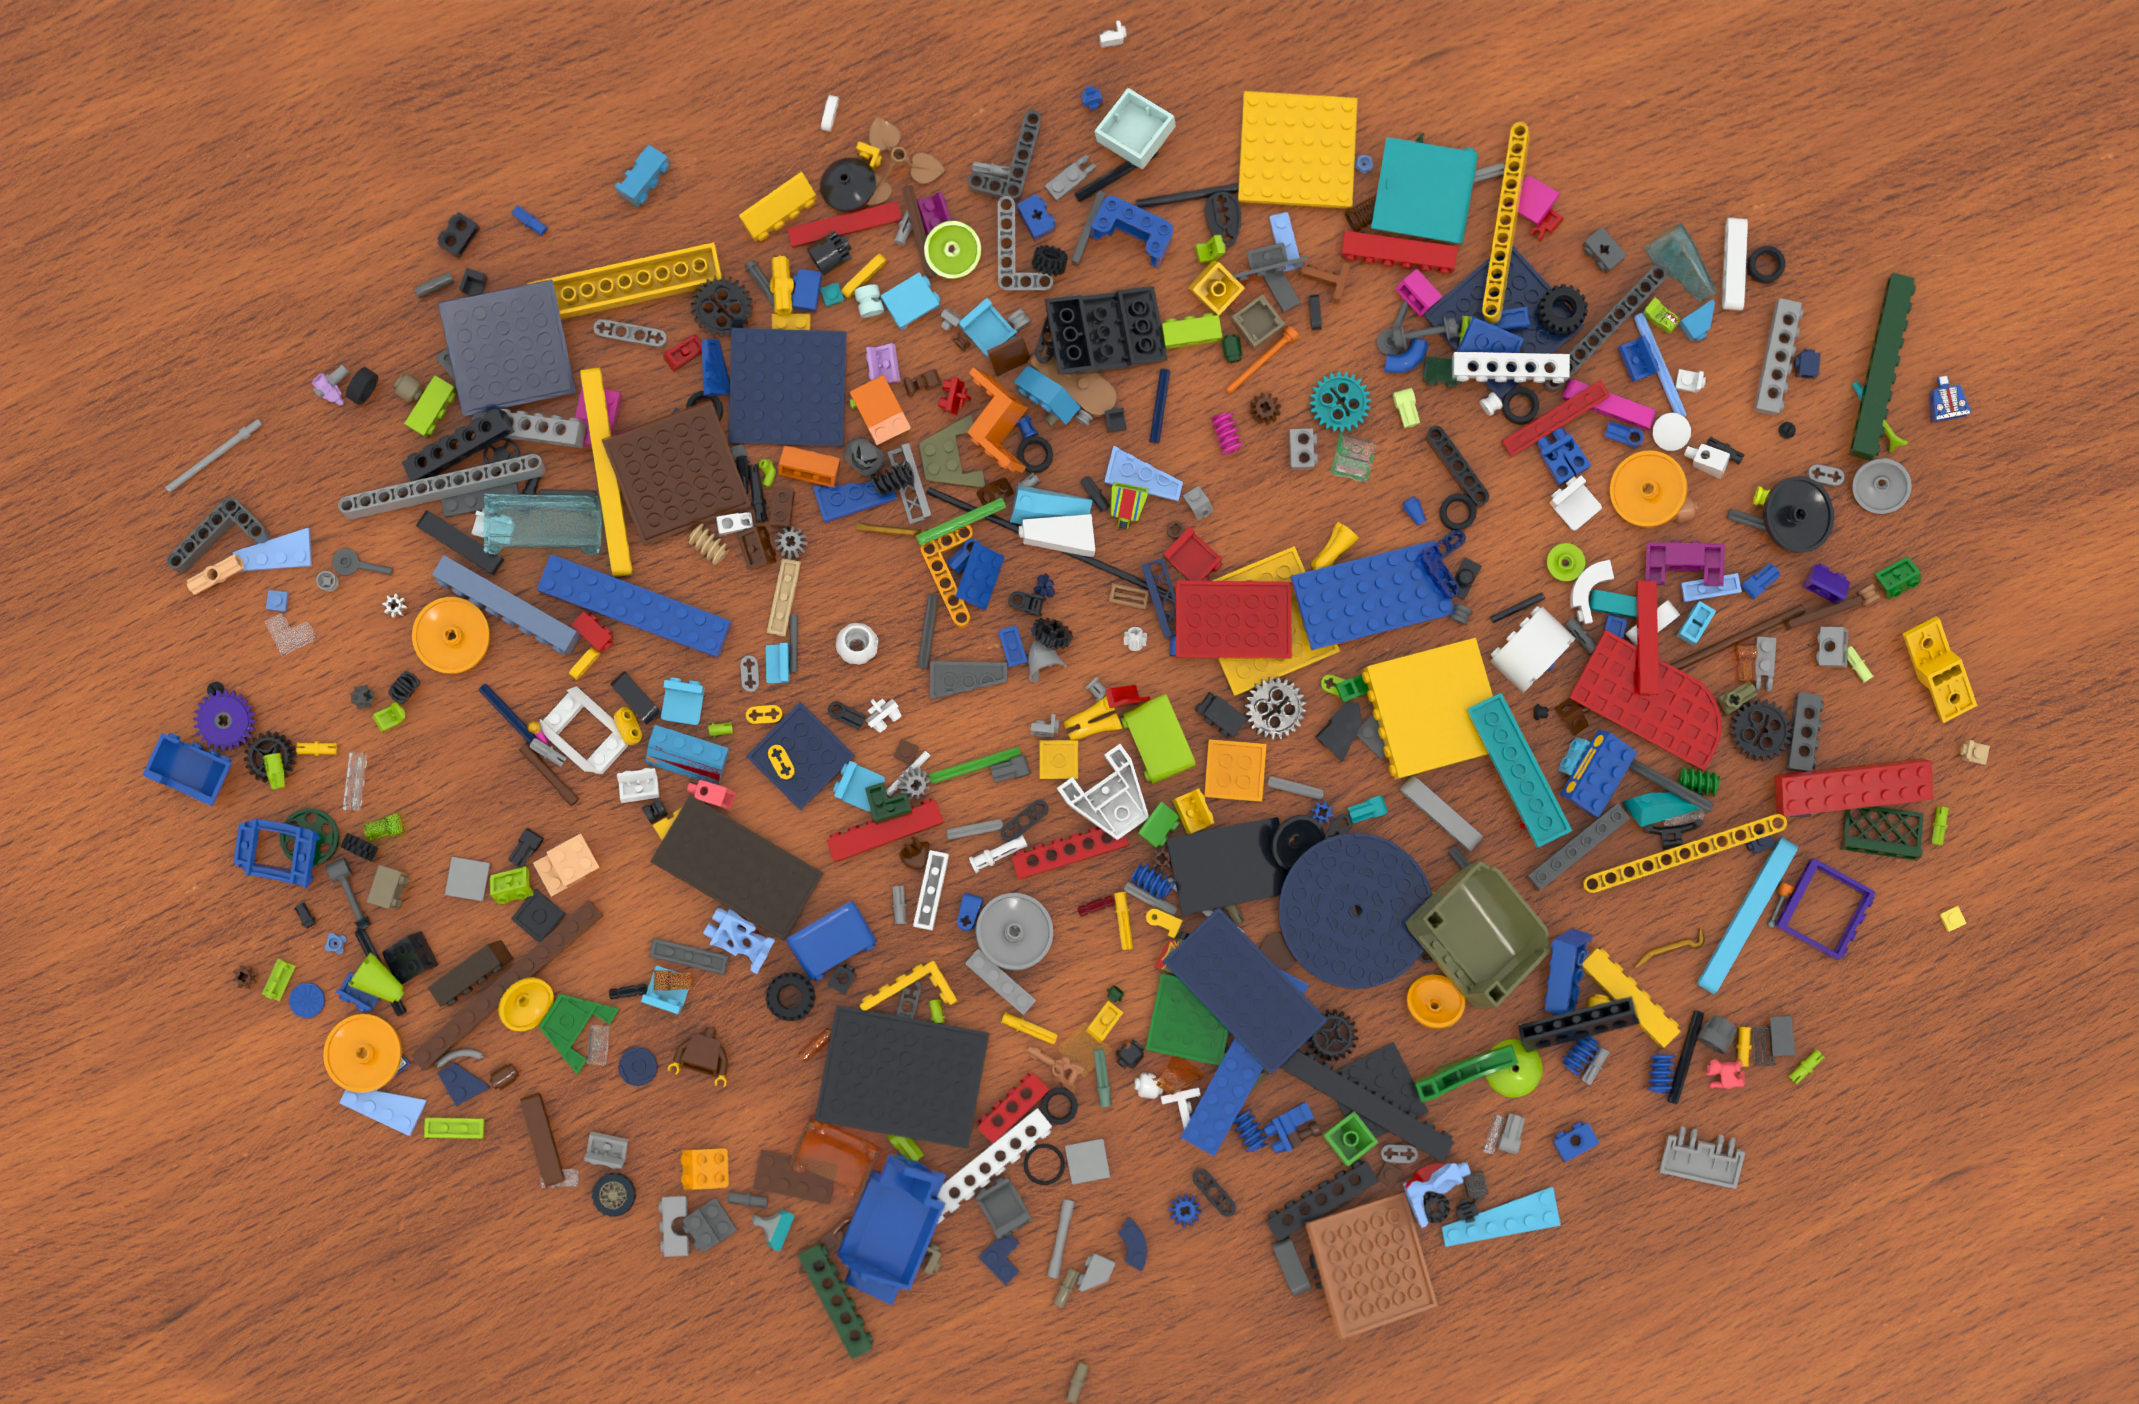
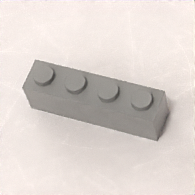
[965,949,1036,1015]

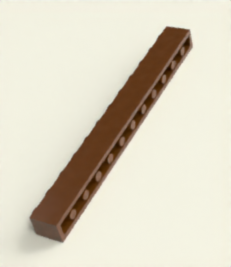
[411,900,604,1070]

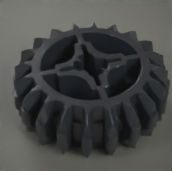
[244,731,297,783]
[1307,1009,1358,1062]

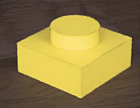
[1939,906,1967,932]

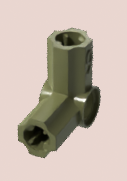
[1716,681,1758,715]

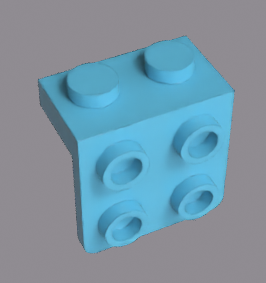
[661,677,705,725]
[833,761,885,812]

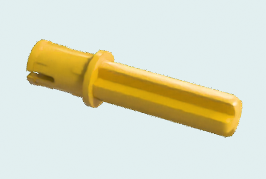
[1114,892,1133,950]
[1001,1012,1057,1045]

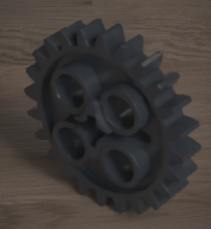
[691,275,753,338]
[1729,699,1793,762]

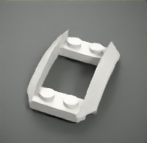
[539,686,628,774]

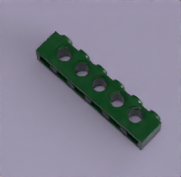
[798,1242,874,1360]

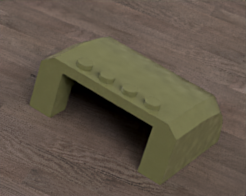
[1406,861,1552,1009]

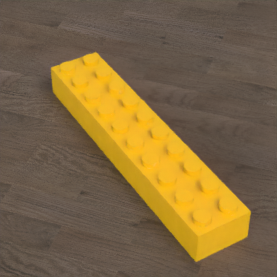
[527,243,722,320]

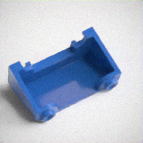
[786,901,878,982]

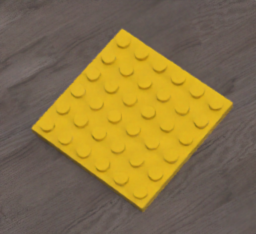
[1238,91,1357,209]
[1212,546,1340,696]

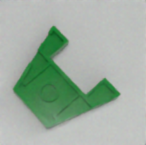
[539,994,619,1074]

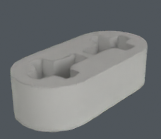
[1807,465,1844,487]
[740,655,760,693]
[1380,1144,1418,1163]

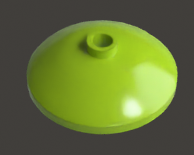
[924,221,981,278]
[1485,1039,1543,1098]

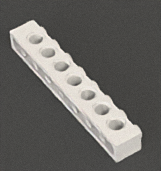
[937,1108,1052,1224]

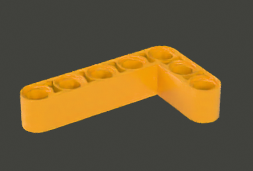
[921,525,973,628]

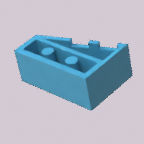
[614,145,670,208]
[1013,365,1081,425]

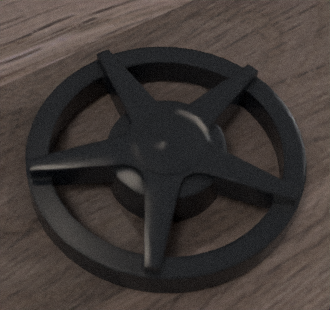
[483,438,520,473]

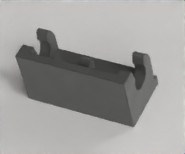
[1770,1016,1795,1056]

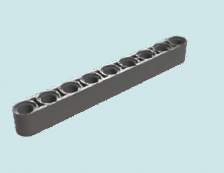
[1543,265,1668,393]

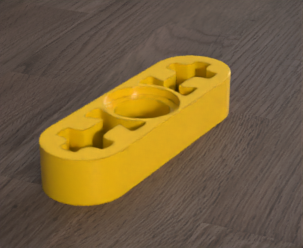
[841,254,887,299]

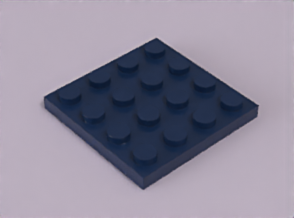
[746,702,855,810]

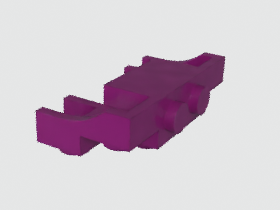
[1645,540,1725,586]

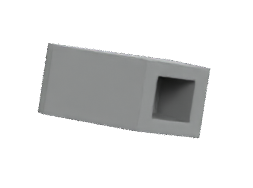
[1077,1253,1116,1291]

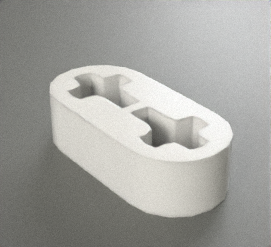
[821,95,839,132]

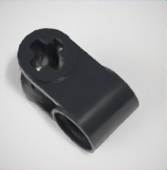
[1008,591,1046,617]

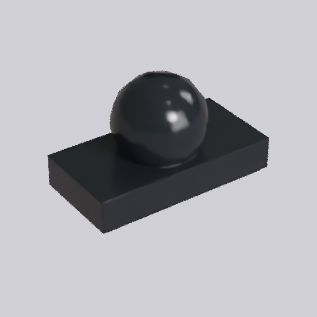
[1448,557,1482,600]

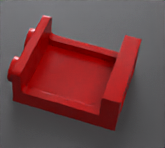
[1163,527,1223,581]

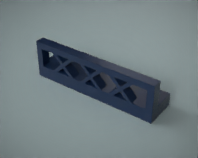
[1141,558,1176,638]

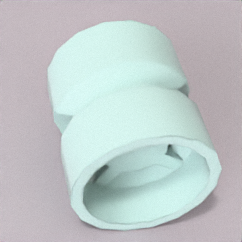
[854,284,884,318]

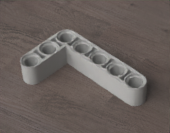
[998,196,1053,290]

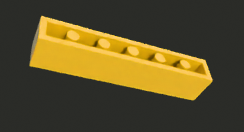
[1581,948,1681,1048]

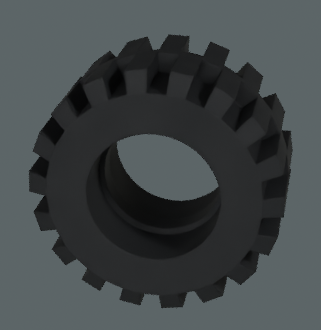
[1537,284,1588,336]
[765,972,816,1021]

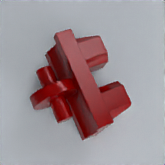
[938,377,971,415]

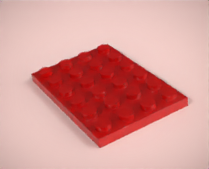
[1176,581,1292,659]

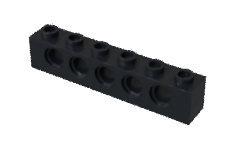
[402,409,515,482]
[1518,996,1640,1052]
[1265,1160,1379,1241]

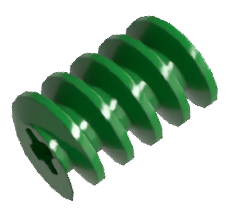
[1677,767,1720,797]

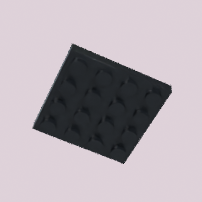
[1334,1042,1429,1138]

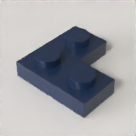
[978,1234,1020,1285]

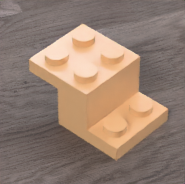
[533,834,600,897]

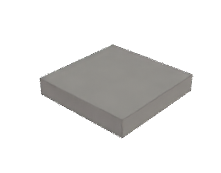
[445,857,491,901]
[1065,1139,1110,1184]

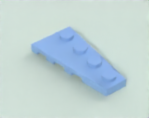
[1104,446,1183,502]
[233,528,312,572]
[340,1090,428,1136]

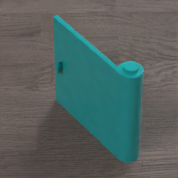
[1371,137,1478,245]

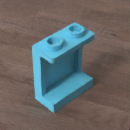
[881,272,941,331]
[959,298,1018,360]

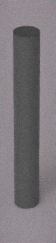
[789,615,798,673]

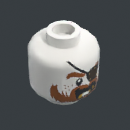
[1134,1072,1163,1099]

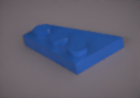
[701,339,730,396]

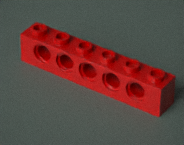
[1012,827,1129,880]

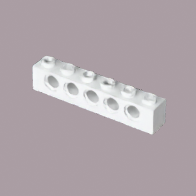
[1452,352,1570,383]

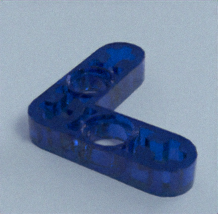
[1419,529,1466,599]

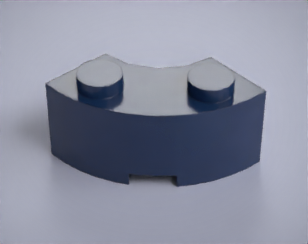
[1118,1217,1147,1272]

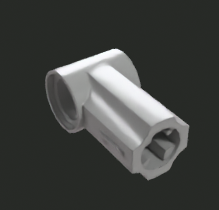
[1497,1113,1525,1155]

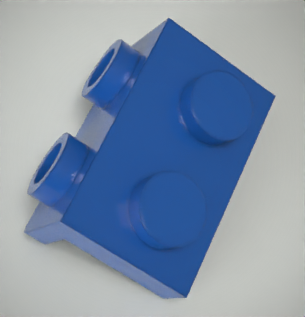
[1618,336,1659,383]
[336,972,380,1013]

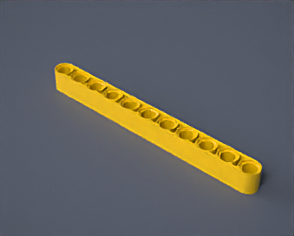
[1482,122,1530,324]
[581,367,633,578]
[1582,814,1787,893]

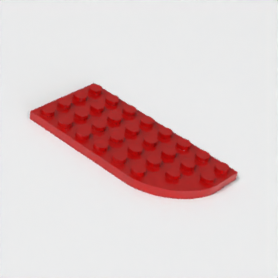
[1569,630,1722,771]

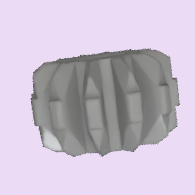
[775,526,808,559]
[897,767,930,799]

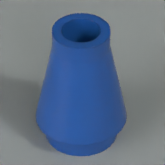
[1402,496,1427,526]

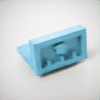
[641,966,693,1014]

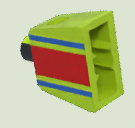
[1111,482,1149,529]

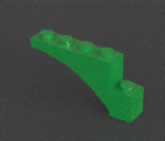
[1416,1044,1518,1102]

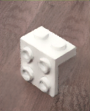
[1549,475,1602,531]

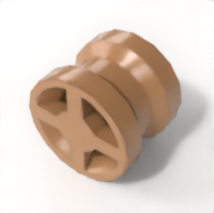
[1856,584,1881,606]

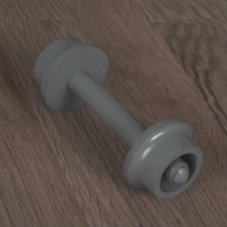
[1390,316,1460,350]

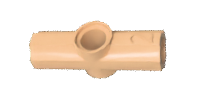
[187,554,244,595]

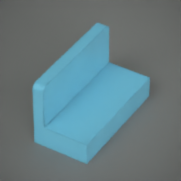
[766,643,790,684]

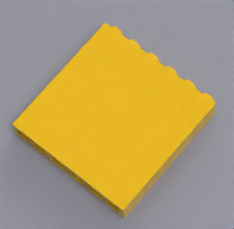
[1362,638,1493,780]

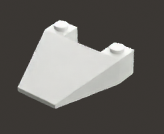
[1057,744,1149,840]

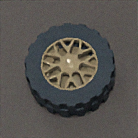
[591,1173,636,1217]

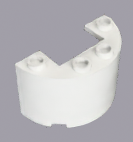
[1489,606,1576,693]

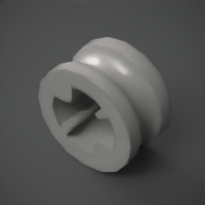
[1074,409,1093,426]

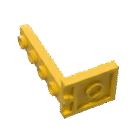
[860,961,958,1010]

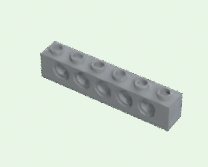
[1753,298,1803,416]
[472,408,587,448]

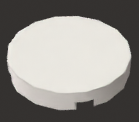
[1653,413,1691,451]

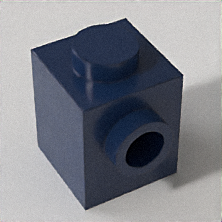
[1794,349,1821,379]

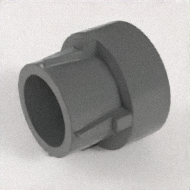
[1696,1015,1737,1055]

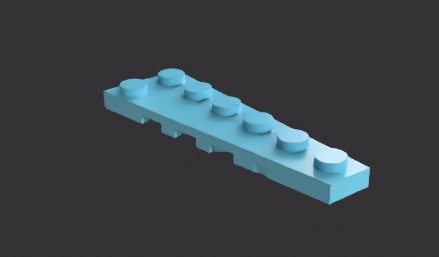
[1441,1187,1561,1247]

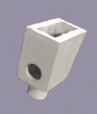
[1684,444,1730,479]

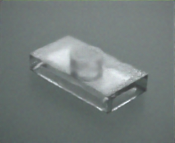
[587,1025,610,1065]

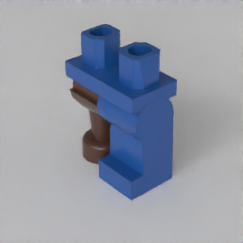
[1263,1102,1322,1154]

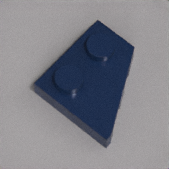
[437,1063,490,1106]

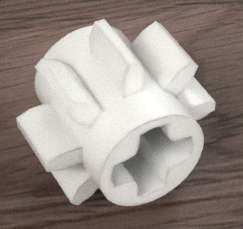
[382,593,408,618]
[1124,627,1147,651]

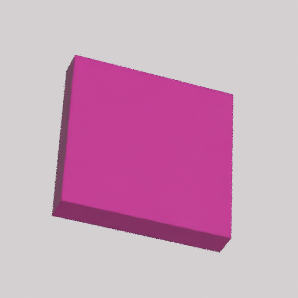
[1506,175,1560,225]

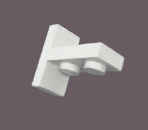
[1160,1088,1200,1129]

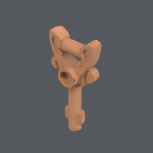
[1027,1045,1086,1093]

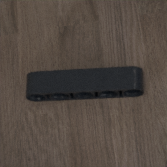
[1426,426,1489,508]
[416,510,505,575]

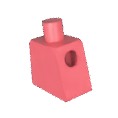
[687,780,736,811]

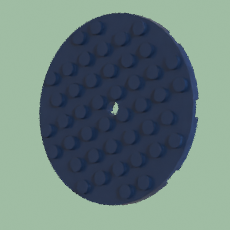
[1278,833,1432,989]

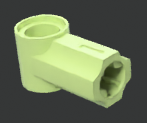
[1393,388,1420,428]

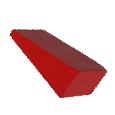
[663,334,702,372]

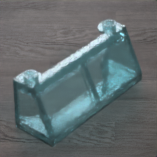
[484,494,602,556]

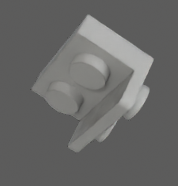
[1031,714,1059,738]

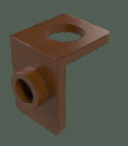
[976,477,1014,505]
[1555,698,1589,736]

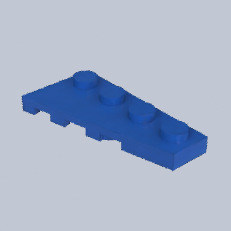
[813,482,898,523]

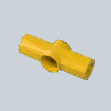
[770,256,793,315]

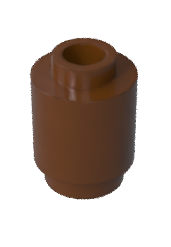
[489,1063,520,1090]

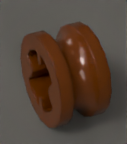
[952,333,971,352]
[1167,521,1184,539]

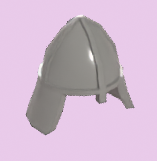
[1028,640,1067,683]

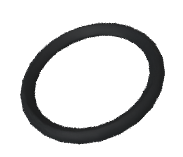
[1024,1144,1065,1185]

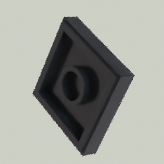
[511,889,566,943]

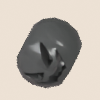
[844,437,885,477]

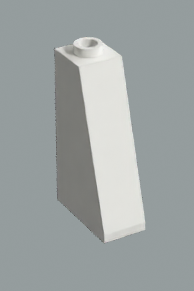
[1019,514,1095,557]

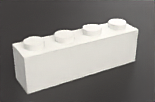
[913,850,949,931]

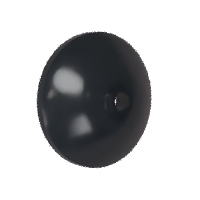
[820,157,876,211]
[1271,815,1325,871]

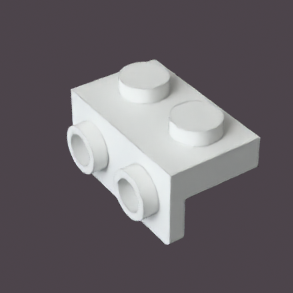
[617,768,660,803]

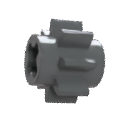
[350,685,375,709]

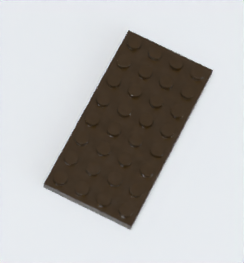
[650,795,824,940]

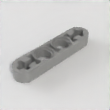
[594,319,667,348]

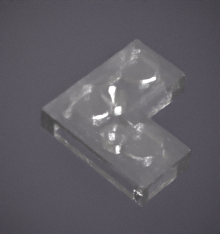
[264,613,317,656]

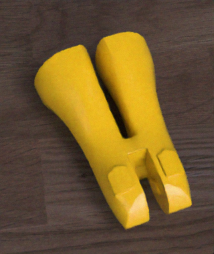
[1311,522,1359,570]
[1063,696,1123,740]

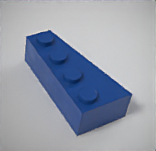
[1544,928,1593,1015]

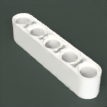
[1722,218,1748,310]

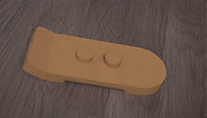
[1028,337,1116,417]

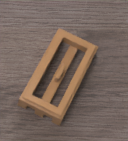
[1108,583,1150,610]

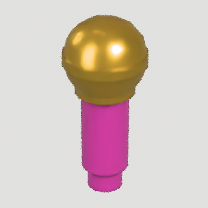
[527,720,549,745]

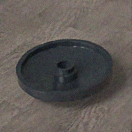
[1763,476,1834,553]

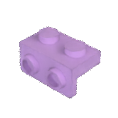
[866,343,900,384]

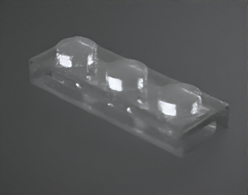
[343,753,367,811]

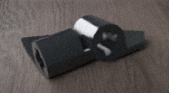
[1315,702,1362,762]

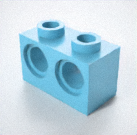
[1676,601,1716,646]

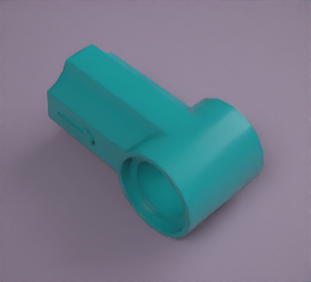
[1347,795,1389,824]

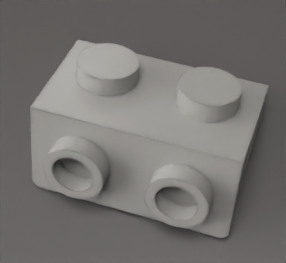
[584,1131,629,1169]

